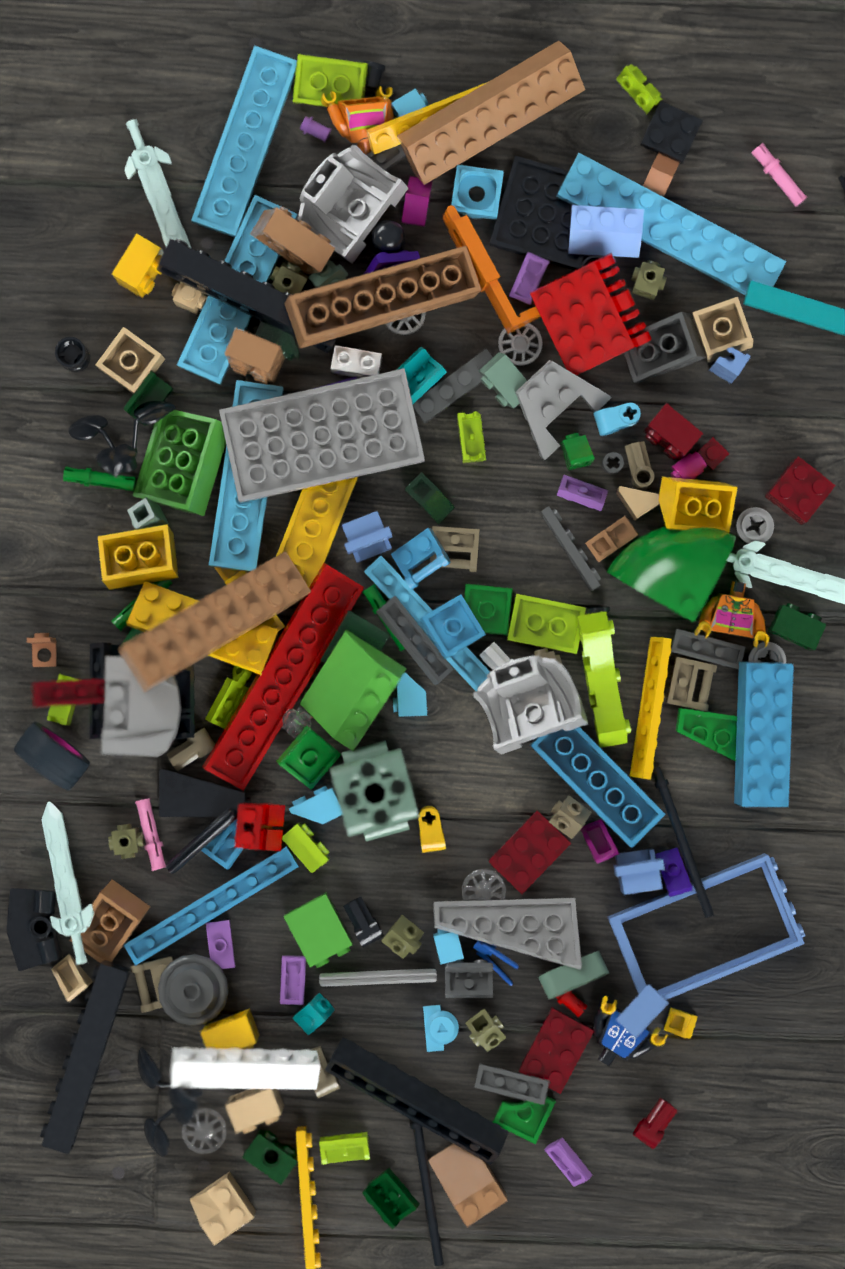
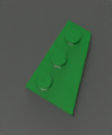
[675,708,738,762]

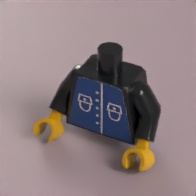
[594,996,668,1067]

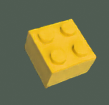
[112,234,164,298]
[200,1009,260,1050]

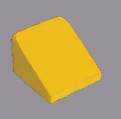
[664,1007,697,1039]

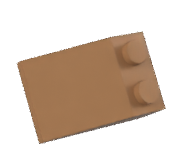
[69,880,150,963]
[428,1144,508,1227]

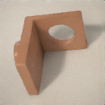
[27,633,57,667]

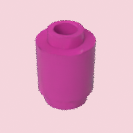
[671,452,707,479]

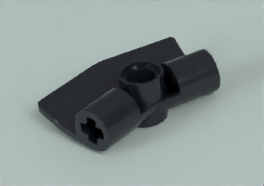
[6,888,63,971]

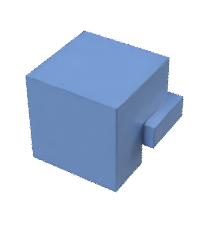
[342,511,392,563]
[613,848,664,895]

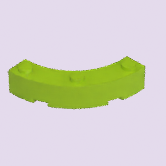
[578,611,631,748]

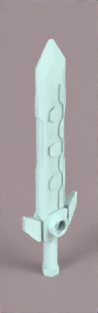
[125,119,191,248]
[727,541,845,604]
[41,802,94,965]

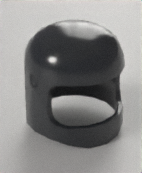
[371,220,405,255]

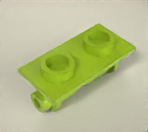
[617,64,662,114]

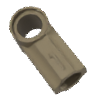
[624,441,654,490]
[167,728,215,771]
[310,1046,341,1098]

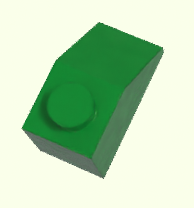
[561,433,594,471]

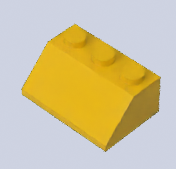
[658,477,737,533]

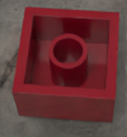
[643,403,703,461]
[765,456,836,525]

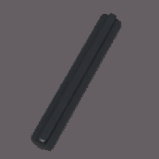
[166,808,238,874]

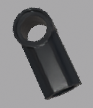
[343,896,384,948]

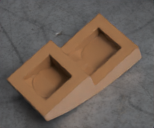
[585,515,639,562]

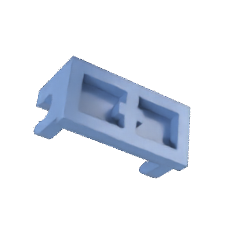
[709,348,751,384]
[616,984,669,1038]

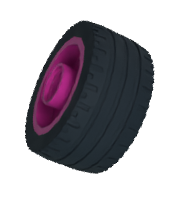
[14,722,90,790]

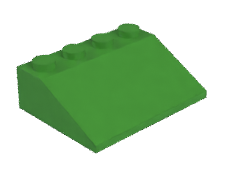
[133,410,226,516]
[300,630,407,751]

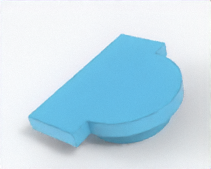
[423,1005,459,1052]

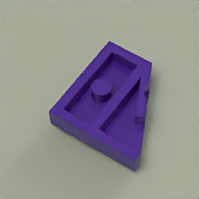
[363,250,421,275]

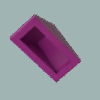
[402,176,433,227]
[580,819,619,864]

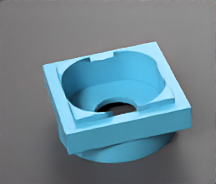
[451,165,504,219]

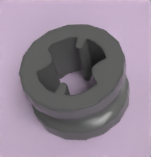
[602,452,624,475]

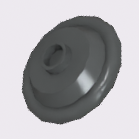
[158,954,229,1026]

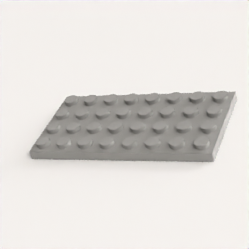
[219,369,425,503]

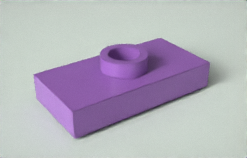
[509,252,549,305]
[206,919,236,969]
[280,955,306,1005]
[544,1138,592,1187]

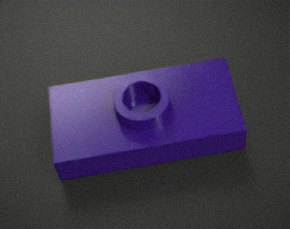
[655,848,693,897]

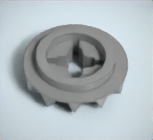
[736,507,774,544]
[748,642,786,663]

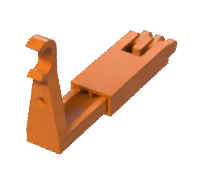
[443,205,541,334]

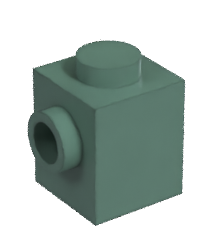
[127,497,169,530]

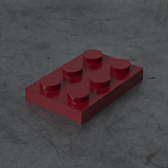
[488,810,571,894]
[518,1007,594,1094]

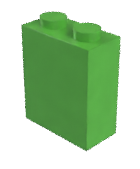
[284,892,353,968]

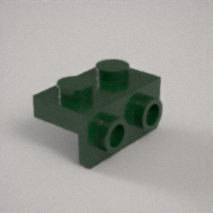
[362,1168,420,1229]

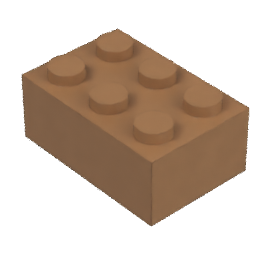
[250,207,335,274]
[224,328,285,385]

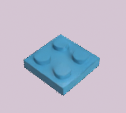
[420,595,486,660]

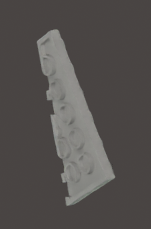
[433,898,582,969]

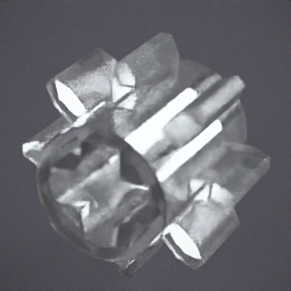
[282,707,312,738]

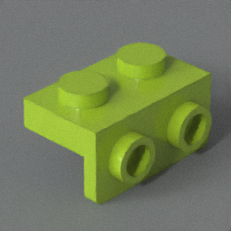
[282,823,330,873]

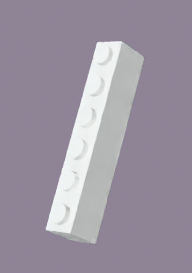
[170,1047,320,1089]

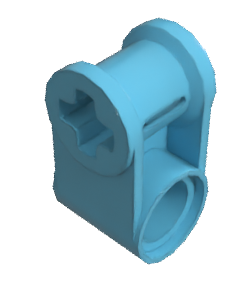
[593,403,641,436]

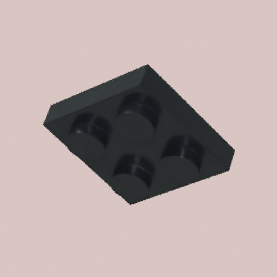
[640,101,703,164]

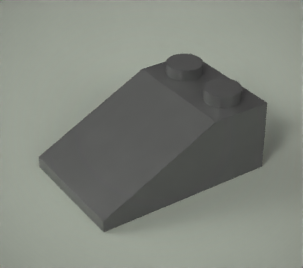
[624,312,706,383]

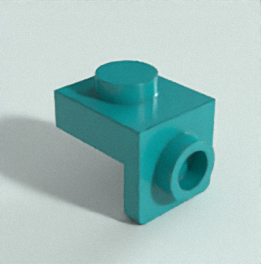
[293,993,335,1036]

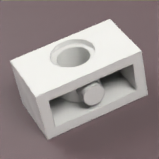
[331,345,382,378]

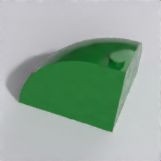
[606,527,736,622]

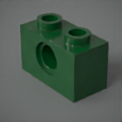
[242,1129,298,1185]

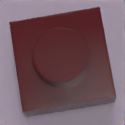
[698,437,730,471]

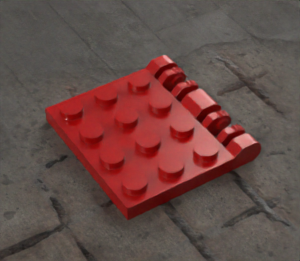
[530,253,652,375]

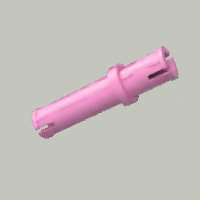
[751,143,807,207]
[135,798,166,871]

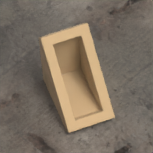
[617,486,660,520]
[51,954,93,1001]

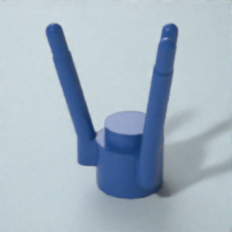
[473,940,519,986]

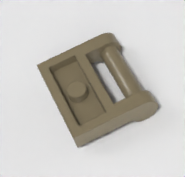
[430,526,480,572]
[666,657,717,712]
[130,955,174,1013]

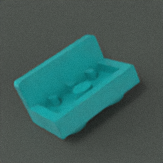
[396,347,447,404]

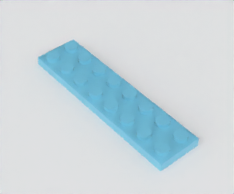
[191,46,297,237]
[177,195,298,385]
[209,380,283,572]

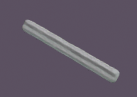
[319,969,437,987]

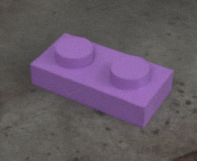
[557,475,608,511]

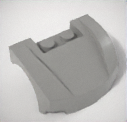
[298,145,409,264]
[101,656,182,757]
[473,656,588,755]

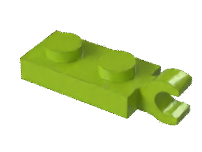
[205,666,252,729]

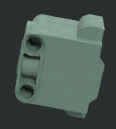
[330,740,419,842]

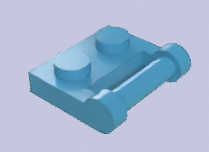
[391,528,451,589]

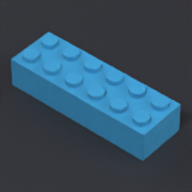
[734,662,793,807]
[530,727,666,848]

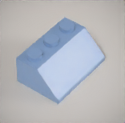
[568,205,644,258]

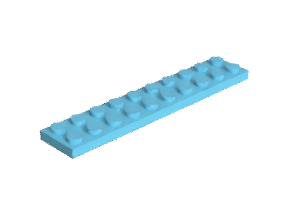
[557,153,786,295]

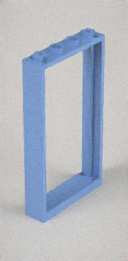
[607,853,805,1000]

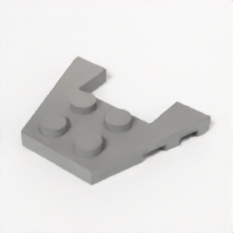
[515,360,611,460]

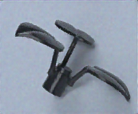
[68,401,176,477]
[138,1046,202,1157]

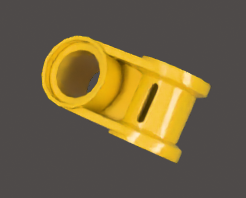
[418,806,446,853]

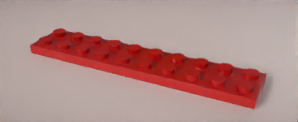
[202,563,365,791]

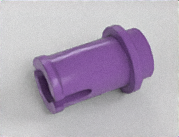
[300,117,331,142]

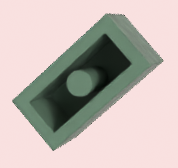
[478,352,527,409]

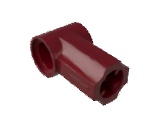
[633,1097,678,1149]

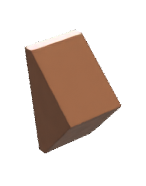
[643,153,680,197]

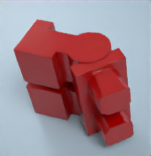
[235,803,285,851]

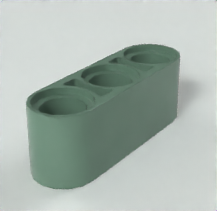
[538,951,609,1000]

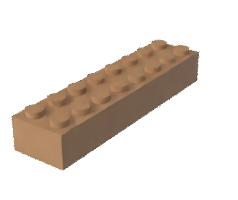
[397,41,585,185]
[285,246,481,349]
[119,551,311,692]

